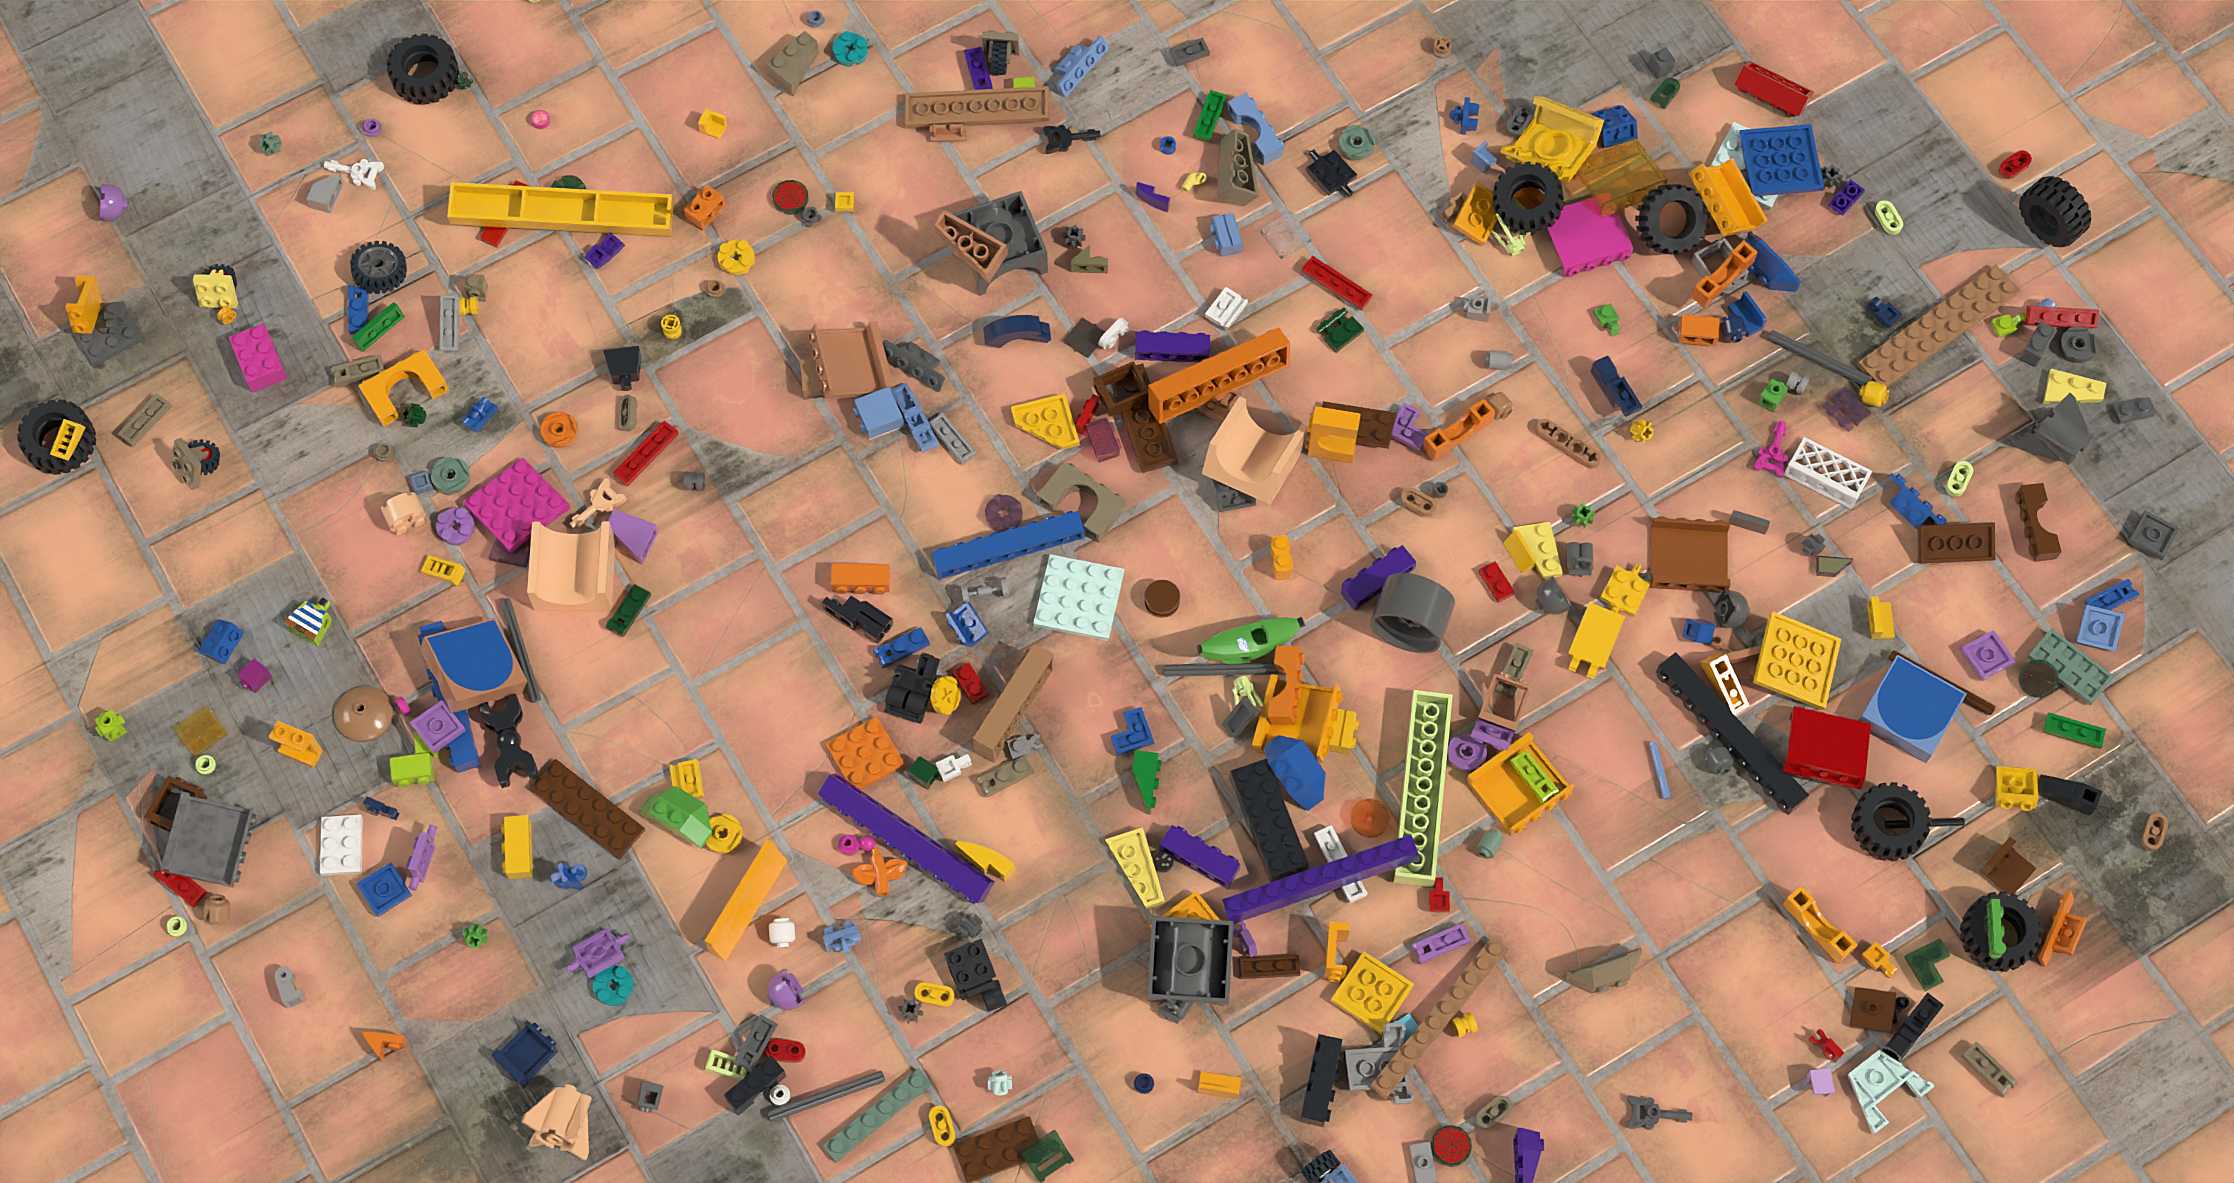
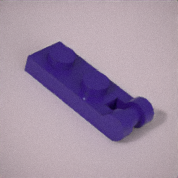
[964,47,993,90]

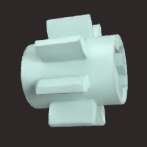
[988,1070,1012,1095]

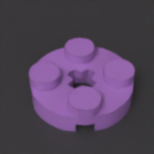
[436,508,475,546]
[1447,733,1487,772]

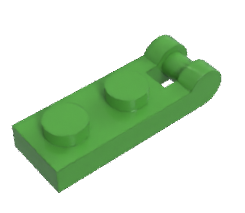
[1987,899,2006,959]

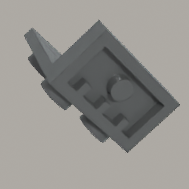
[1211,478,1256,512]

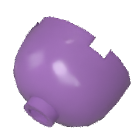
[99,184,127,221]
[767,969,806,1010]

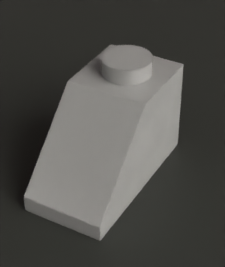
[306,173,344,214]

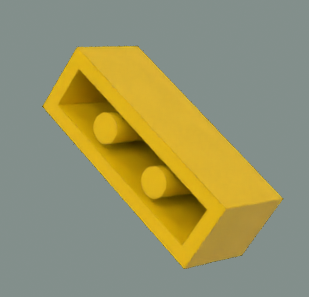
[501,815,533,880]

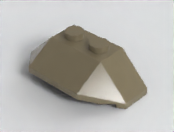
[1564,947,1642,994]

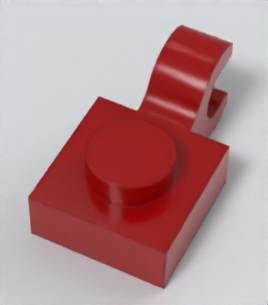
[1429,877,1450,913]
[1809,1029,1845,1063]

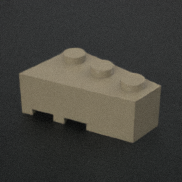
[766,31,819,96]

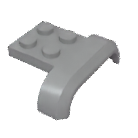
[1344,1022,1415,1105]

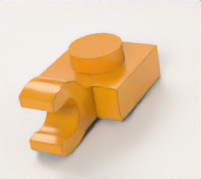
[1861,942,1897,978]

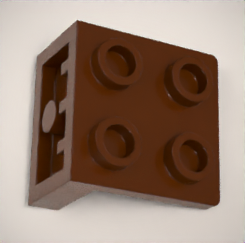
[1980,837,2036,895]

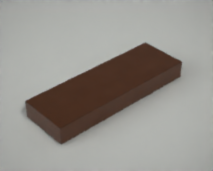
[1239,955,1300,979]

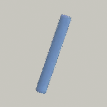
[1649,742,1671,799]

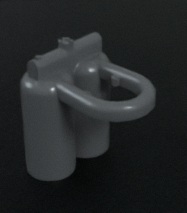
[1566,542,1594,577]
[1158,1000,1193,1024]

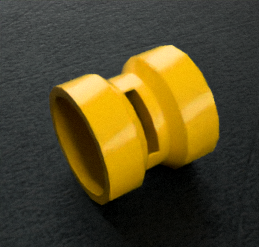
[460,296,479,316]
[661,314,682,339]
[1451,1012,1478,1038]

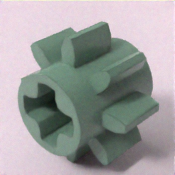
[258,132,282,156]

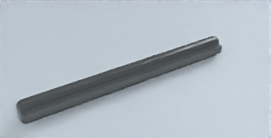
[1768,330,1872,386]
[500,598,541,703]
[1163,663,1278,677]
[767,1071,885,1122]

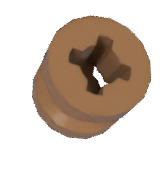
[1433,36,1452,58]

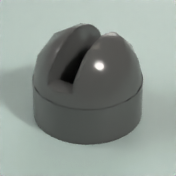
[1432,482,1448,498]

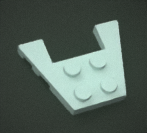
[1847,1050,1934,1135]

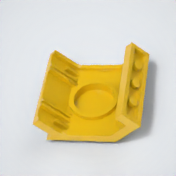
[1501,96,1604,183]

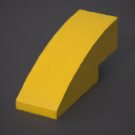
[955,841,1016,882]

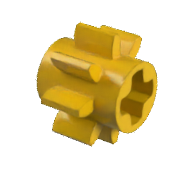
[1629,418,1654,443]

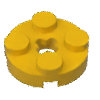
[718,240,755,276]
[705,814,743,855]

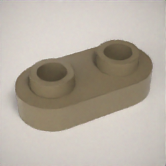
[619,394,637,431]
[1475,1096,1512,1130]

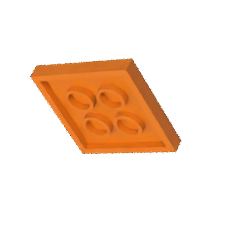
[825,716,905,790]

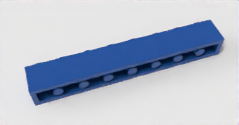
[931,511,1085,580]
[418,621,481,773]

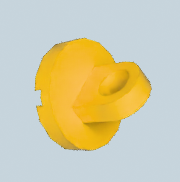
[928,676,961,715]

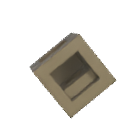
[464,274,488,302]

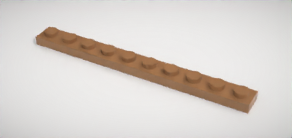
[1370,937,1508,1099]

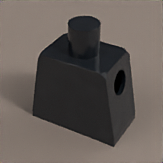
[603,346,641,391]

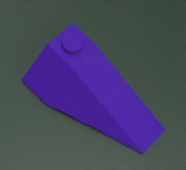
[1513,1128,1544,1183]

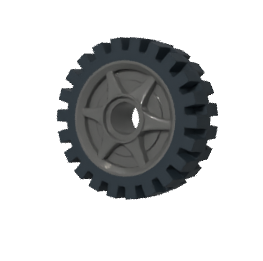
[350,241,407,294]

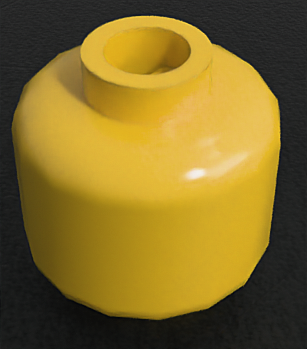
[1859,381,1889,407]

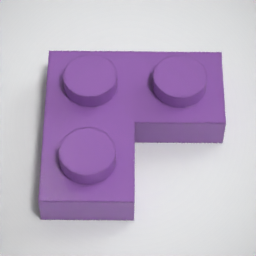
[1392,403,1429,452]

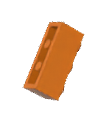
[831,563,890,594]

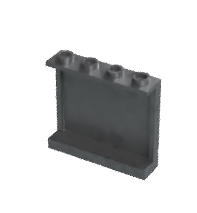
[161,792,256,888]

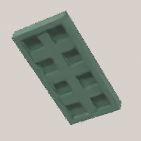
[2027,628,2115,706]

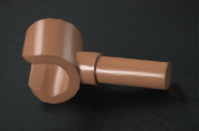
[1711,635,1735,653]

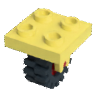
[193,264,238,308]

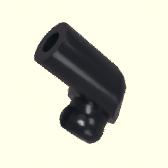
[1893,997,1909,1023]

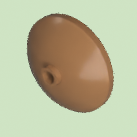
[334,686,394,742]

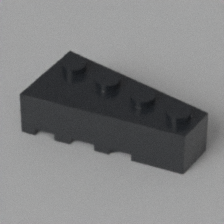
[1300,1034,1344,1127]

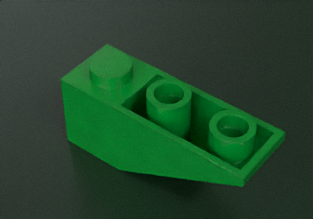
[1132,750,1162,815]

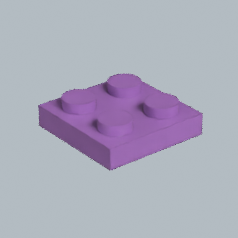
[1960,630,2016,681]
[410,700,466,754]
[1470,718,1515,750]

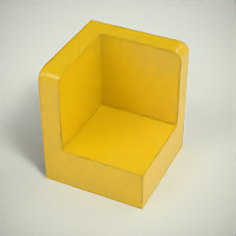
[698,109,727,139]

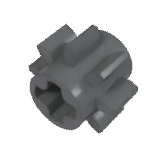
[1822,165,1843,189]
[1063,225,1086,249]
[1802,533,1826,557]
[959,914,983,939]
[898,998,923,1024]

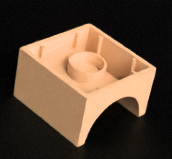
[1202,397,1308,505]
[527,522,616,611]

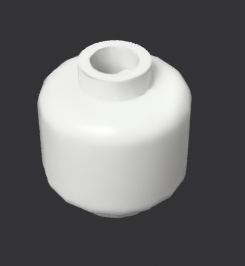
[769,918,795,947]

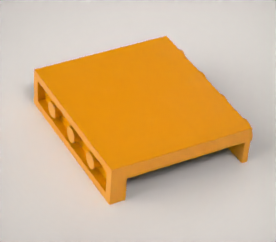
[1688,158,1768,237]
[1252,674,1343,763]
[1466,732,1574,836]

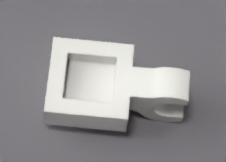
[935,754,972,782]

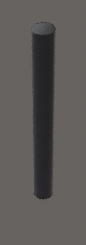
[1885,818,1965,828]

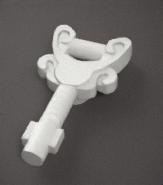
[324,159,384,190]

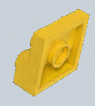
[1995,766,2038,811]

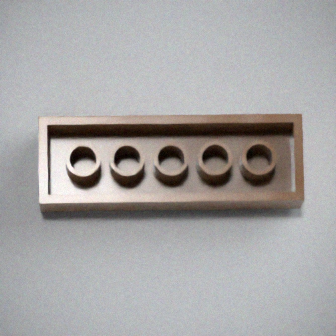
[972,644,1054,763]

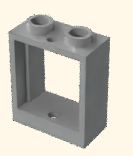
[1691,238,1749,292]

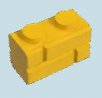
[1328,709,1359,755]

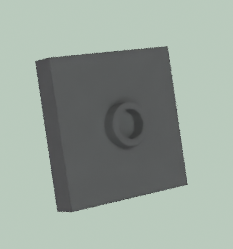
[2127,510,2180,560]

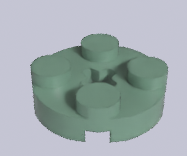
[1339,125,1375,161]
[431,457,470,495]

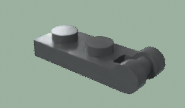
[733,1014,778,1073]

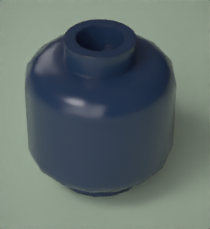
[1720,314,1747,343]

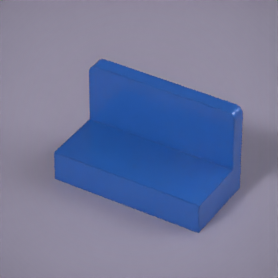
[1727,291,1767,337]

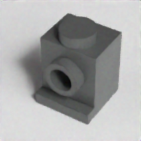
[636,1081,664,1113]

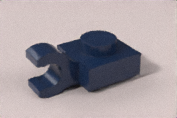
[1868,297,1902,328]

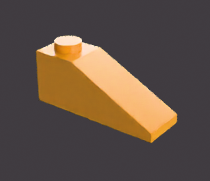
[1700,653,1749,714]

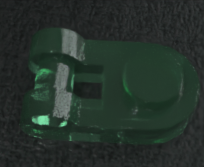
[1650,78,1680,110]

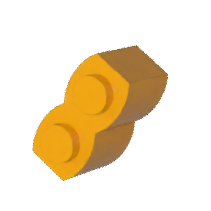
[1270,535,1293,580]

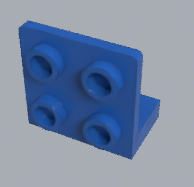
[1590,105,1638,148]

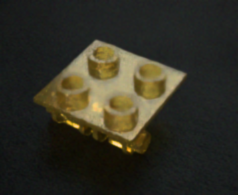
[173,705,228,757]

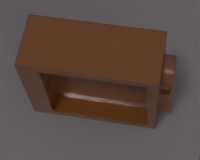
[1093,361,1149,417]
[144,776,208,833]

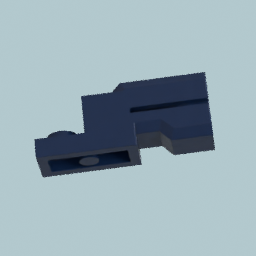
[1590,355,1643,417]

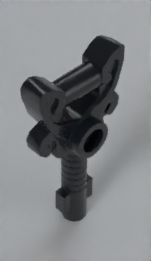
[1042,125,1101,154]

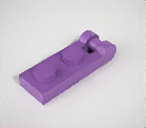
[1411,923,1471,965]

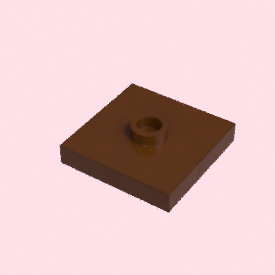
[1850,987,1896,1033]

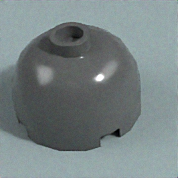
[1535,576,1571,615]
[1713,590,1750,629]

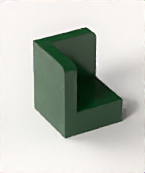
[908,756,939,790]

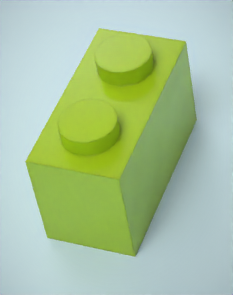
[390,753,435,788]

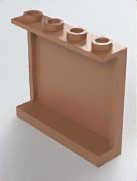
[808,321,894,399]

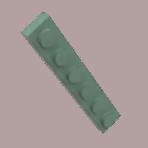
[823,1068,932,1163]

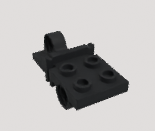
[884,653,940,724]
[944,938,1007,1012]

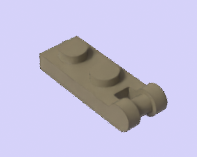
[330,354,385,388]
[1495,643,1534,698]
[976,755,1034,798]
[1961,1041,2018,1098]

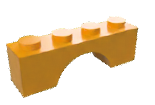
[1783,886,1857,964]

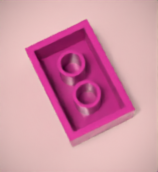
[229,323,288,393]

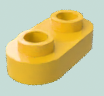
[914,982,955,1008]
[929,1106,955,1147]

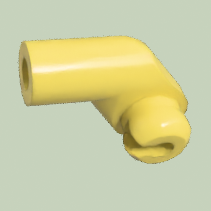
[1181,173,1207,193]

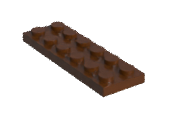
[1110,363,1178,473]
[530,759,645,860]

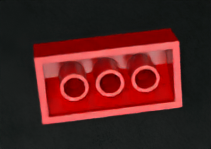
[1734,61,1814,117]

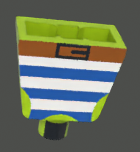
[284,597,332,647]

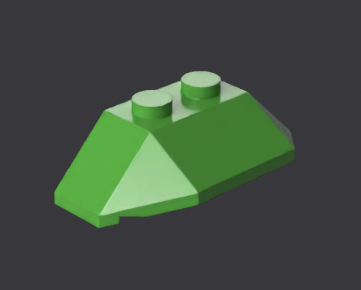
[638,786,713,849]

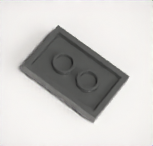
[76,309,145,367]

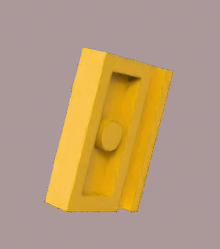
[669,759,704,799]

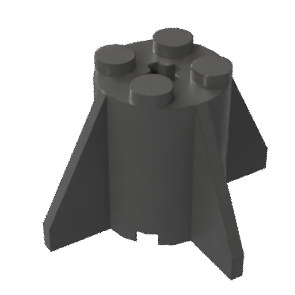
[2016,392,2092,465]

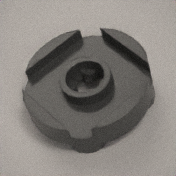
[2059,326,2098,363]

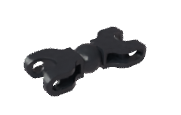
[479,694,539,789]

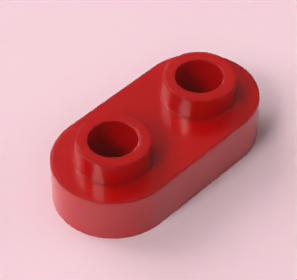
[1998,150,2032,179]
[765,1039,806,1063]

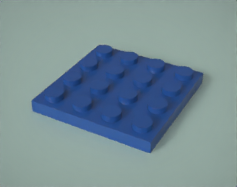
[1739,124,1824,196]

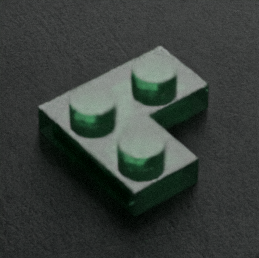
[1904,938,1951,992]

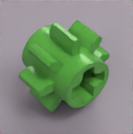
[1571,503,1595,528]
[463,923,488,948]

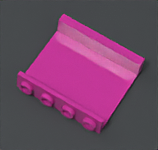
[1546,193,1633,277]

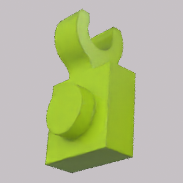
[1991,312,2026,338]

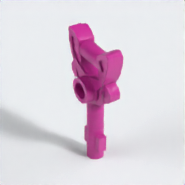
[1754,421,1788,478]

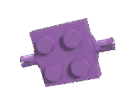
[407,825,437,891]
[566,928,630,978]

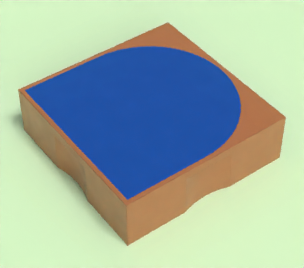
[420,618,527,713]

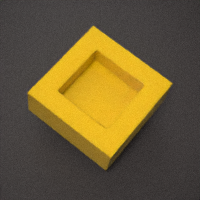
[835,192,854,212]

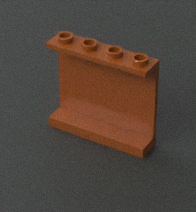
[1650,516,1730,593]

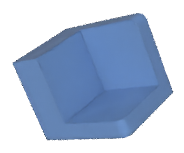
[1471,141,1497,173]

